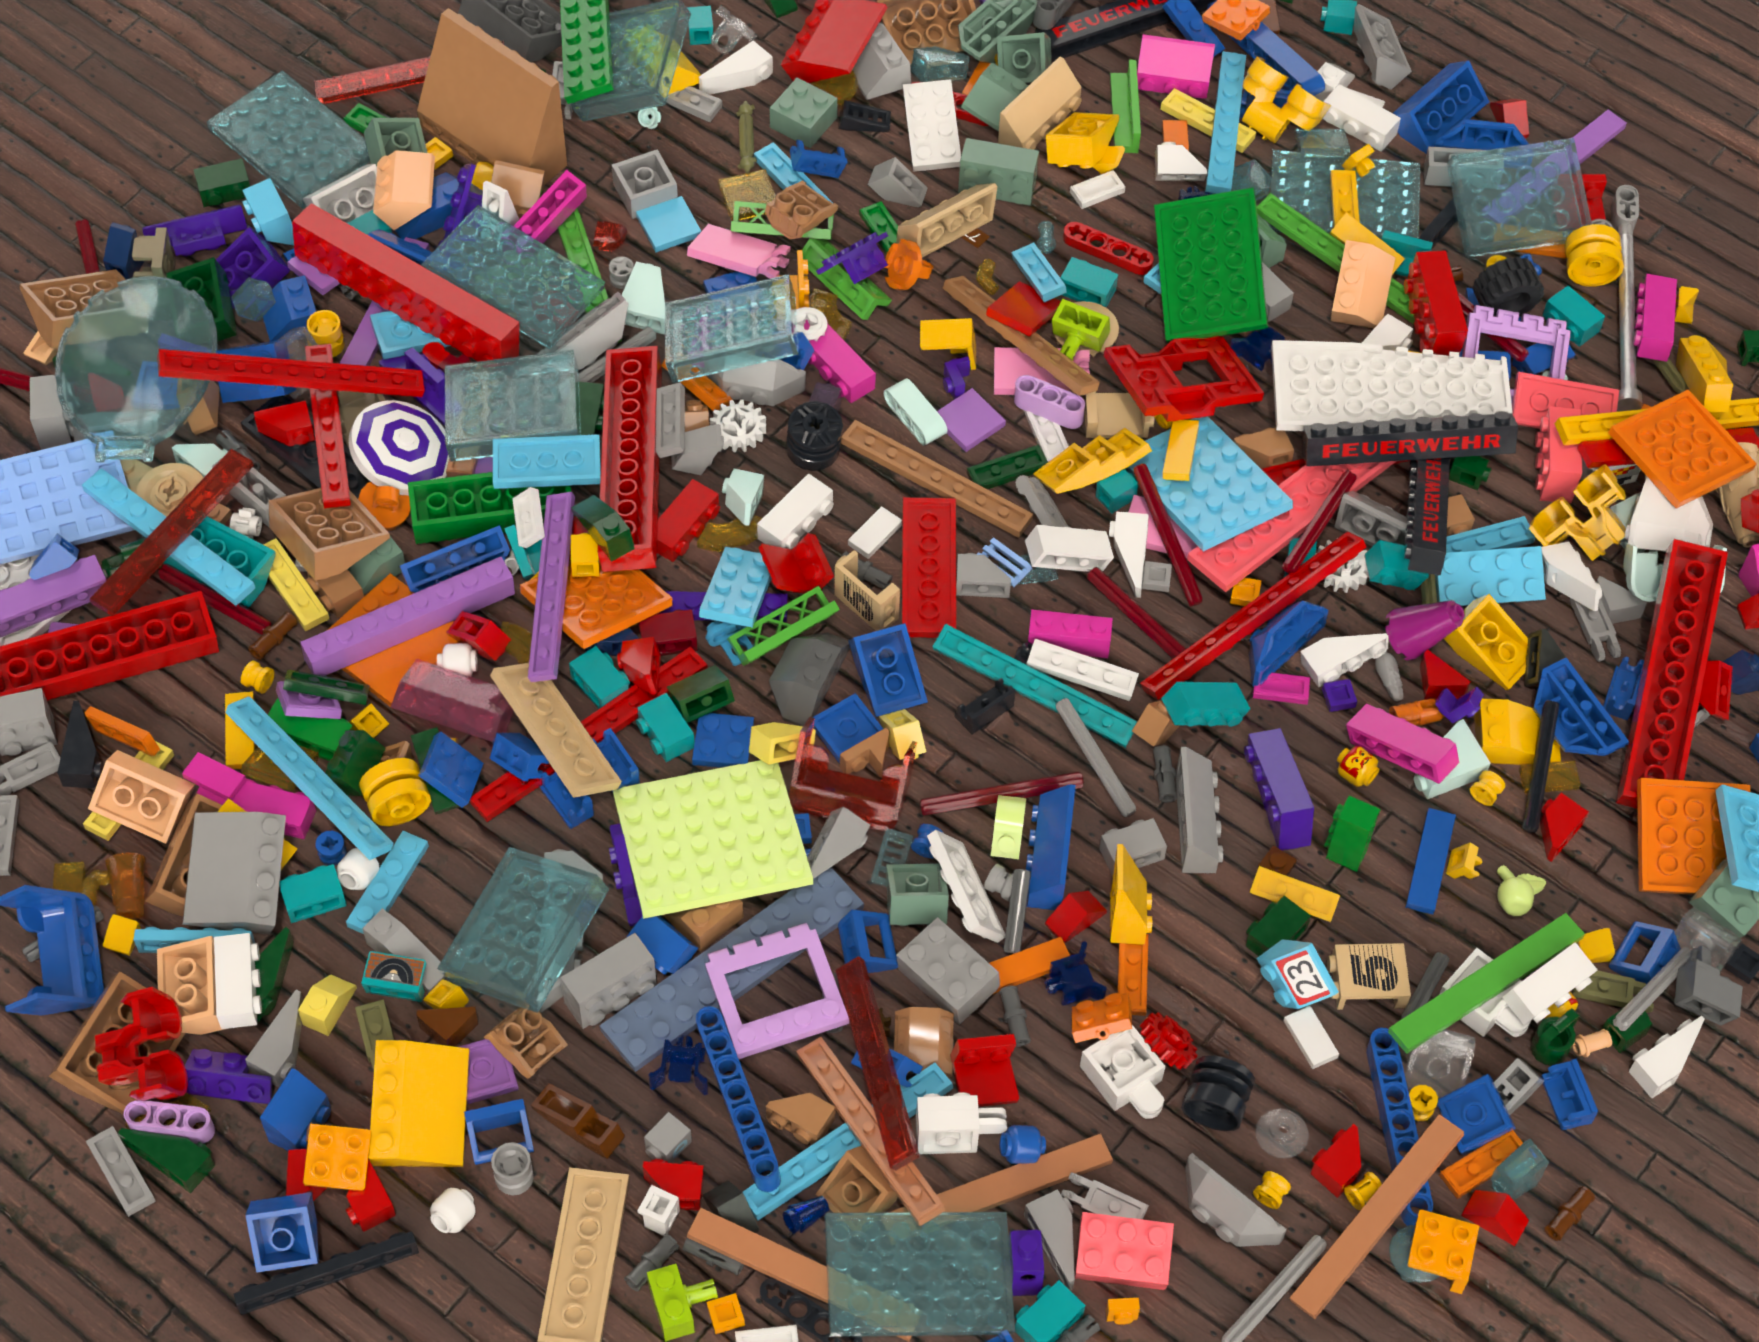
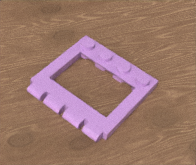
[1462,305,1571,404]
[705,923,849,1059]

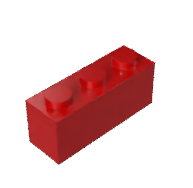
[657,479,720,562]

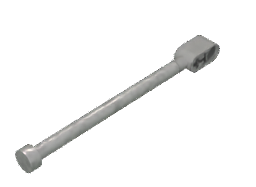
[1611,185,1642,411]

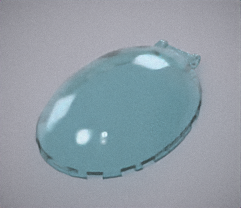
[55,276,218,462]

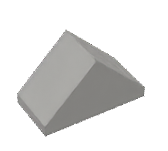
[1596,576,1648,624]

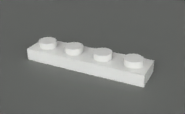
[1026,639,1139,701]

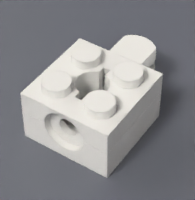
[1439,948,1531,1037]
[1080,1025,1165,1119]
[916,1093,1007,1154]

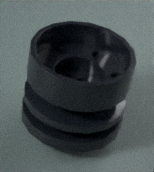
[786,401,843,471]
[1181,1055,1255,1131]

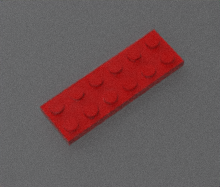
[902,497,956,638]

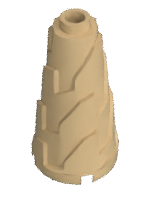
[1715,442,1759,547]

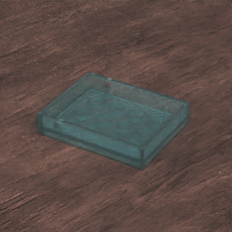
[570,0,691,121]
[1447,138,1592,258]
[665,274,798,383]
[445,350,581,462]
[437,847,609,1013]

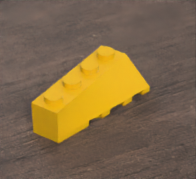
[1676,335,1733,412]

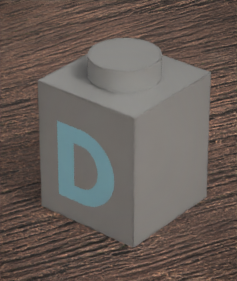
[644,1112,692,1163]

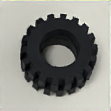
[1473,257,1544,317]

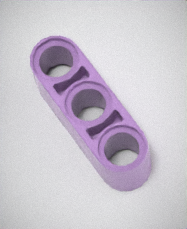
[1014,375,1085,429]
[124,1100,215,1144]

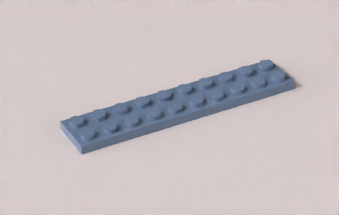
[600,867,864,1072]

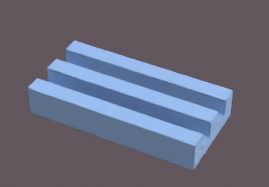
[977,537,1032,587]

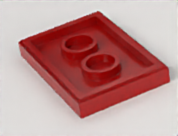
[986,281,1061,336]

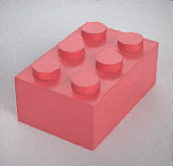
[1535,406,1582,503]
[1074,1212,1174,1290]

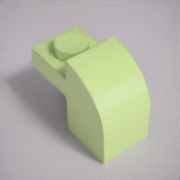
[991,795,1026,859]

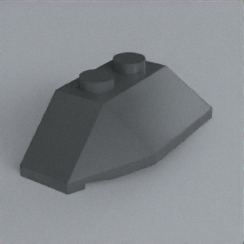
[769,632,850,727]

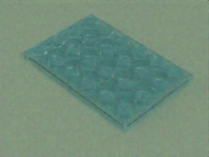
[206,70,370,209]
[1269,150,1420,240]
[421,205,606,349]
[825,1212,1015,1337]

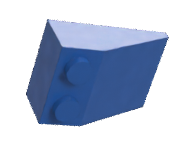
[212,339,296,403]
[848,623,928,717]

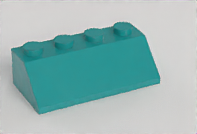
[155,506,276,608]

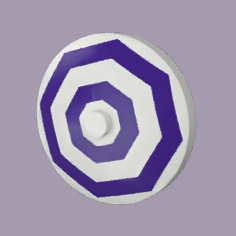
[349,400,452,496]

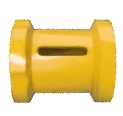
[1344,1172,1382,1210]

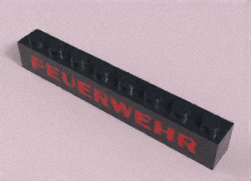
[1035,0,1217,62]
[1302,412,1518,466]
[1404,458,1450,576]

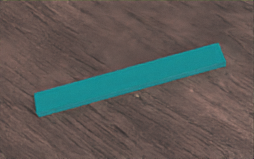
[932,624,1137,748]

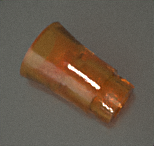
[105,853,146,920]

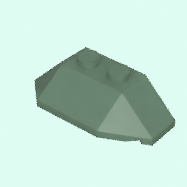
[958,0,1037,63]

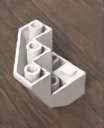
[1625,476,1713,551]

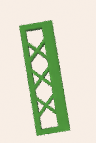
[1110,60,1141,153]
[731,201,834,240]
[802,238,892,320]
[727,586,840,666]

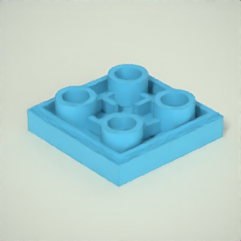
[636,196,701,253]

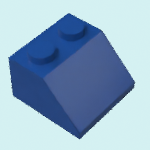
[259,275,316,342]
[260,1068,331,1151]

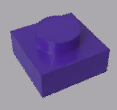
[1322,679,1357,712]

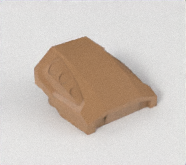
[765,181,838,239]
[484,1002,568,1079]
[894,1007,954,1077]

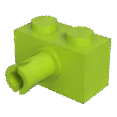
[1052,299,1110,361]
[647,1264,718,1341]

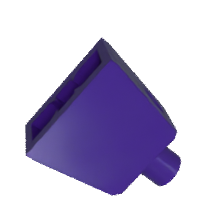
[1007,1230,1044,1296]

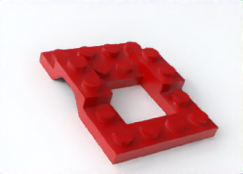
[1103,336,1264,422]

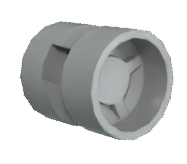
[491,1142,534,1195]

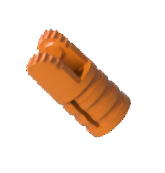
[1389,699,1444,726]

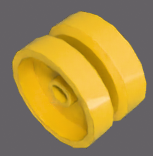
[1564,224,1624,287]
[359,758,431,826]

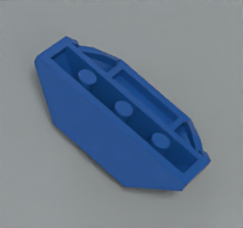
[1434,119,1534,170]
[394,172,483,240]
[399,525,510,593]
[1249,600,1329,687]
[1533,658,1629,756]

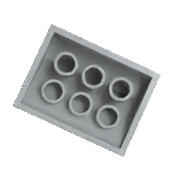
[182,812,286,935]

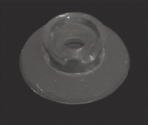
[1256,1109,1309,1158]

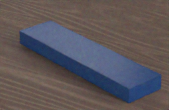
[1405,808,1456,915]

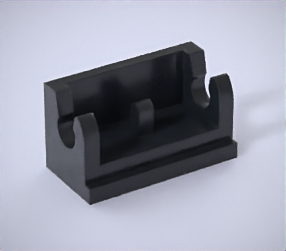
[954,678,1016,735]

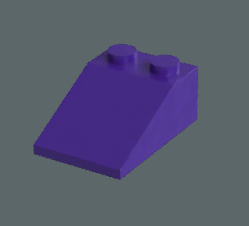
[216,227,291,309]

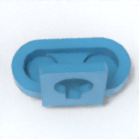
[705,620,757,666]

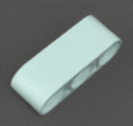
[883,378,947,445]

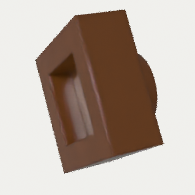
[1257,845,1297,876]

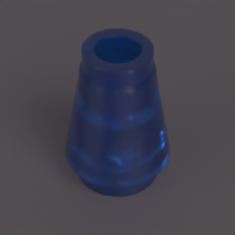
[782,1196,829,1234]

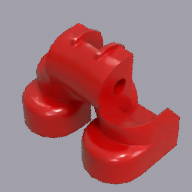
[95,987,188,1101]

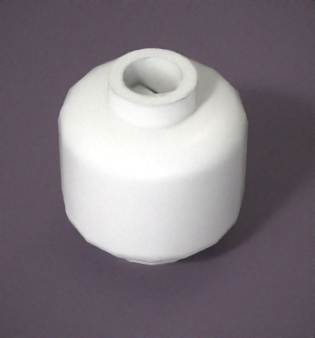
[437,643,478,679]
[336,848,380,890]
[430,1188,476,1233]

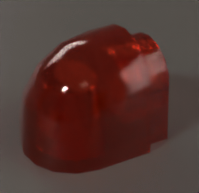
[593,221,628,251]

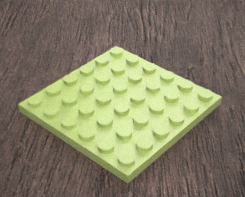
[613,760,813,919]

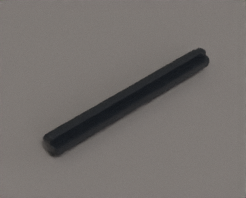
[1522,700,1560,832]

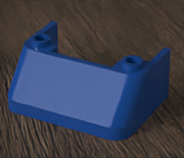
[0,885,104,1016]

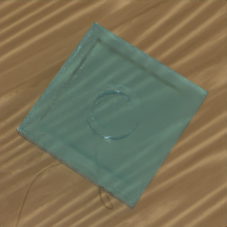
[1295,128,1350,157]

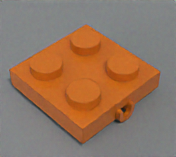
[1202,0,1270,41]
[1072,993,1132,1043]

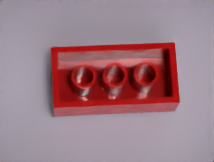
[1404,250,1468,356]

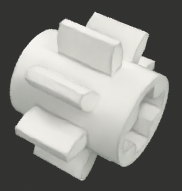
[230,507,262,539]

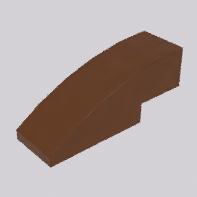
[531,1083,625,1159]

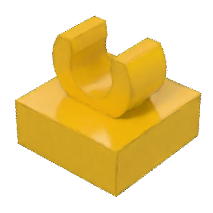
[1342,144,1375,177]
[1446,842,1482,879]

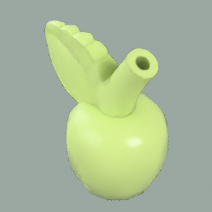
[1497,865,1546,916]

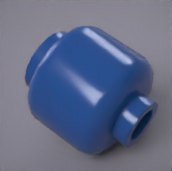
[1000,1125,1046,1164]

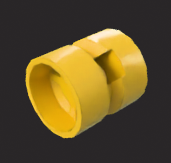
[307,310,345,357]

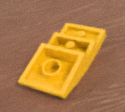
[1033,428,1152,494]

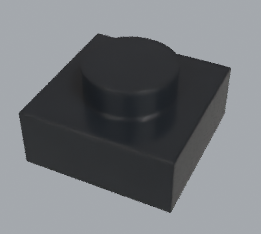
[1724,943,1759,984]

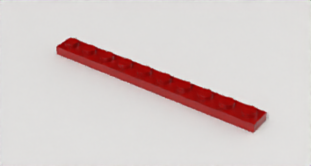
[157,349,425,397]
[1140,531,1366,700]
[470,646,708,822]

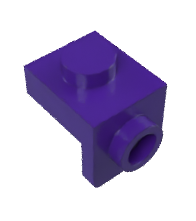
[943,357,970,400]
[1435,687,1484,724]

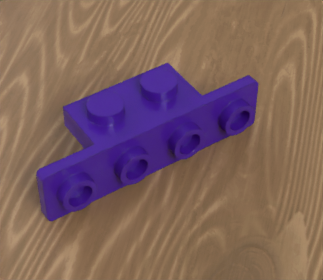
[437,164,483,260]
[142,205,247,256]
[816,232,888,284]
[379,347,463,425]
[609,824,643,926]
[184,1049,272,1104]

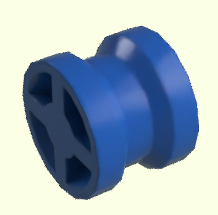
[911,824,944,858]
[315,830,347,866]

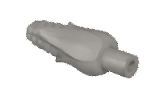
[1375,650,1403,702]

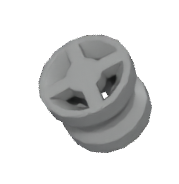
[609,256,634,289]

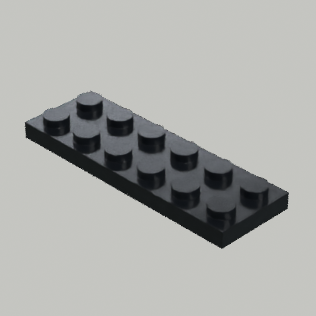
[240,395,371,499]

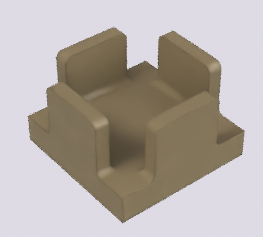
[132,228,175,292]
[337,391,386,448]

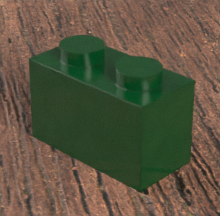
[193,158,250,208]
[666,665,735,723]
[325,730,386,796]
[1246,896,1311,956]

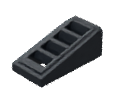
[838,100,891,132]

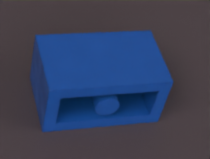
[626,915,699,975]

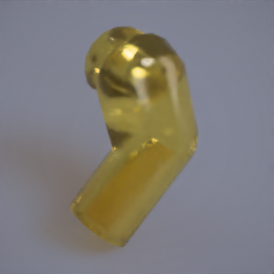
[976,259,999,295]
[82,869,110,905]

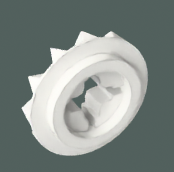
[786,307,827,341]

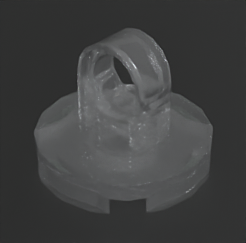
[711,5,758,53]

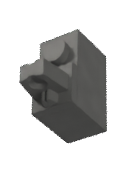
[1674,946,1743,1026]

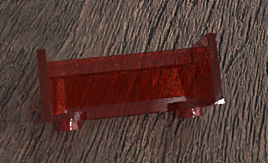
[789,717,918,831]

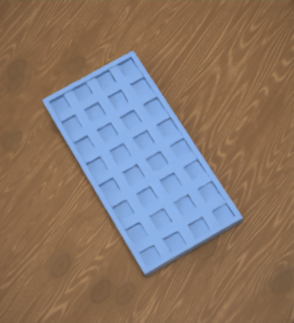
[0,433,135,564]

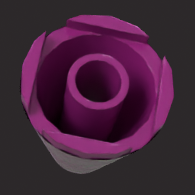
[1385,600,1464,661]

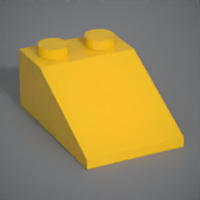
[1046,112,1119,168]
[1444,594,1528,690]
[1474,699,1561,767]
[1110,844,1152,944]

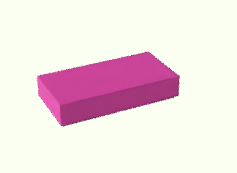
[1253,673,1310,705]
[182,752,247,800]

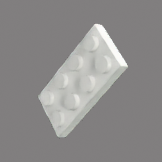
[903,79,961,172]
[927,830,1005,943]

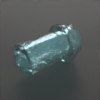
[1037,221,1056,254]

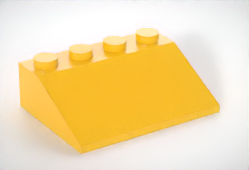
[368,1040,470,1167]

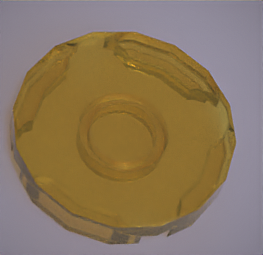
[811,70,858,106]

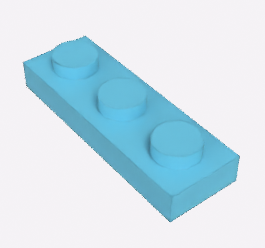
[1011,243,1067,302]

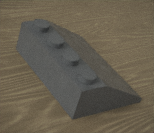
[458,0,562,62]

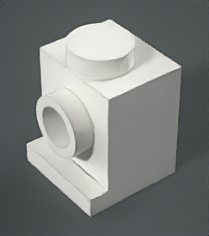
[637,1185,680,1236]

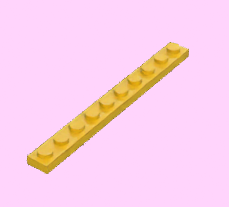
[1554,398,1759,445]

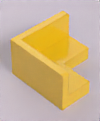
[920,318,976,370]

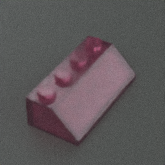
[391,659,513,743]

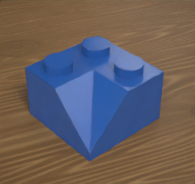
[245,1192,319,1273]

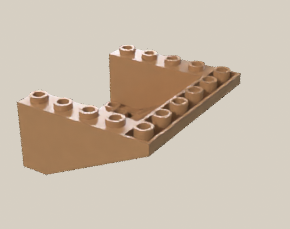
[417,8,567,185]

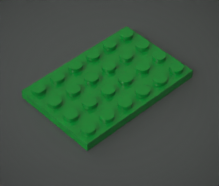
[1154,187,1268,344]

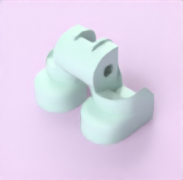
[1623,543,1727,602]

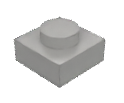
[1142,561,1172,592]

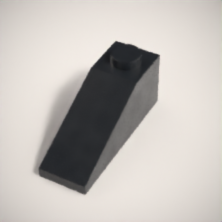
[57,700,104,789]

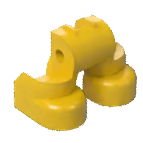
[1242,57,1332,143]
[1529,464,1626,561]

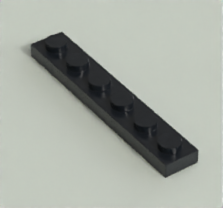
[233,1231,419,1315]

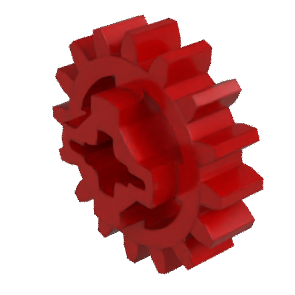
[1140,1012,1198,1069]

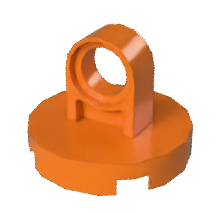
[884,239,934,291]
[358,482,410,531]

